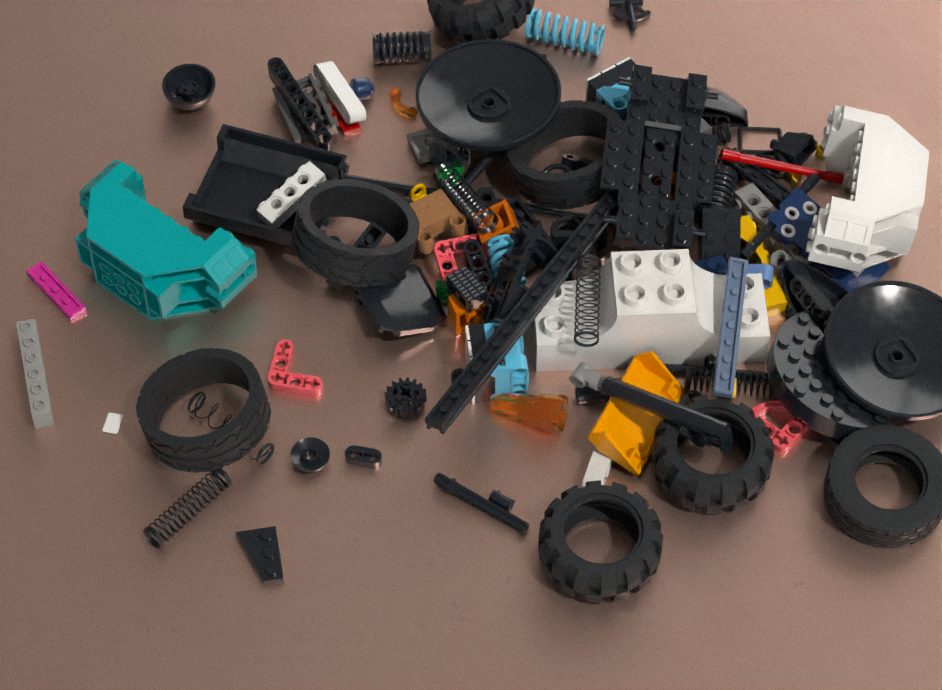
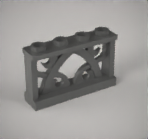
[272,73,339,145]

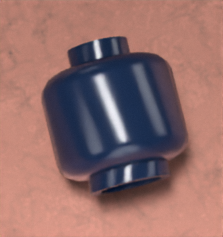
[348,77,375,101]

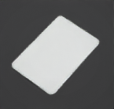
[102,413,123,434]

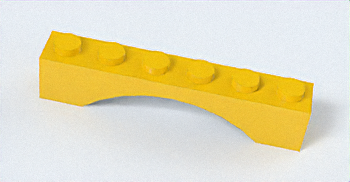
[740,215,788,317]

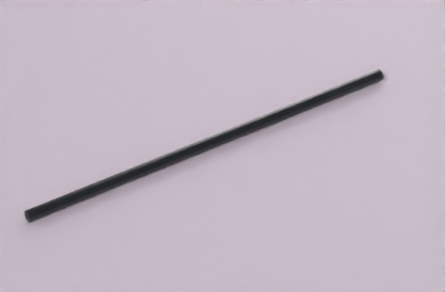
[346,174,614,227]

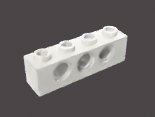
[256,161,326,228]

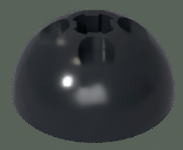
[162,64,216,111]

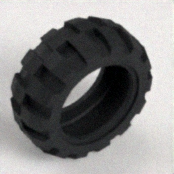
[427,0,535,44]
[651,395,774,514]
[538,480,663,603]

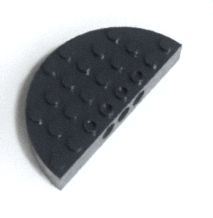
[766,310,892,440]

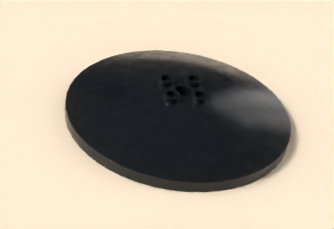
[416,39,561,151]
[823,281,942,421]

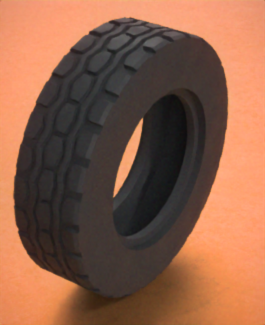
[824,425,942,548]

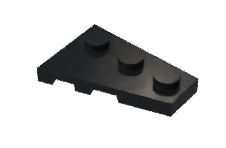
[236,526,284,585]

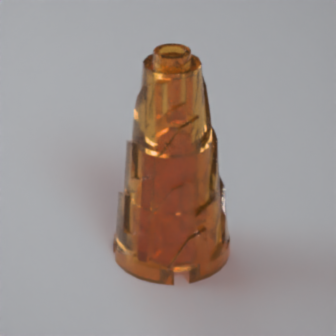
[490,393,568,434]

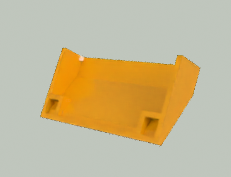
[587,350,685,475]

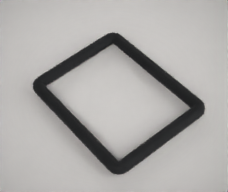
[738,126,782,154]

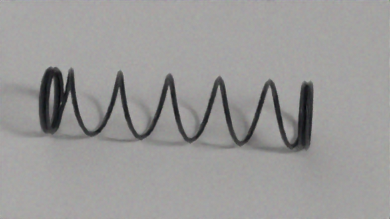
[187,391,275,465]

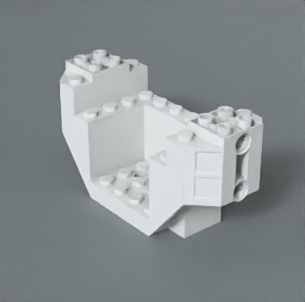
[806,105,929,272]

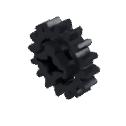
[385,377,427,417]

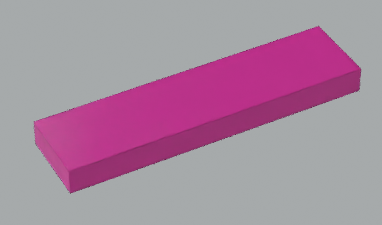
[26,261,86,321]

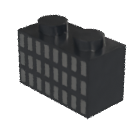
[446,265,488,313]

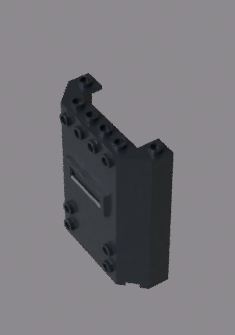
[182,124,350,247]

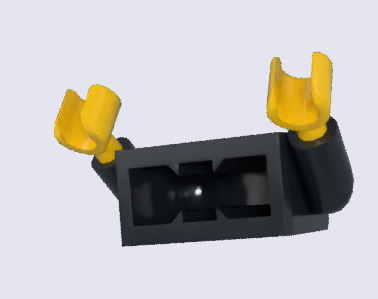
[770,132,824,186]

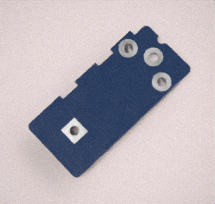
[768,188,889,292]

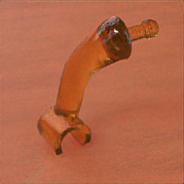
[390,87,418,117]

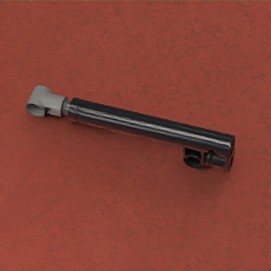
[569,362,733,454]

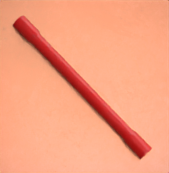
[720,148,844,185]

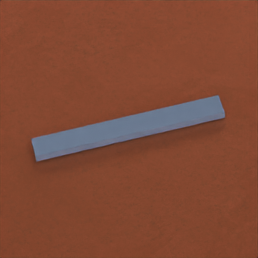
[712,257,748,398]

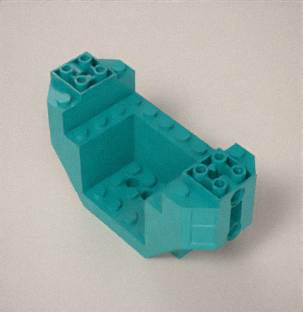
[75,159,258,320]

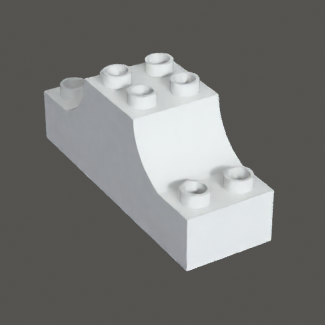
[532,249,770,372]

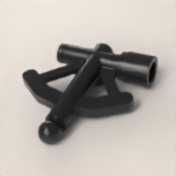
[609,0,651,31]

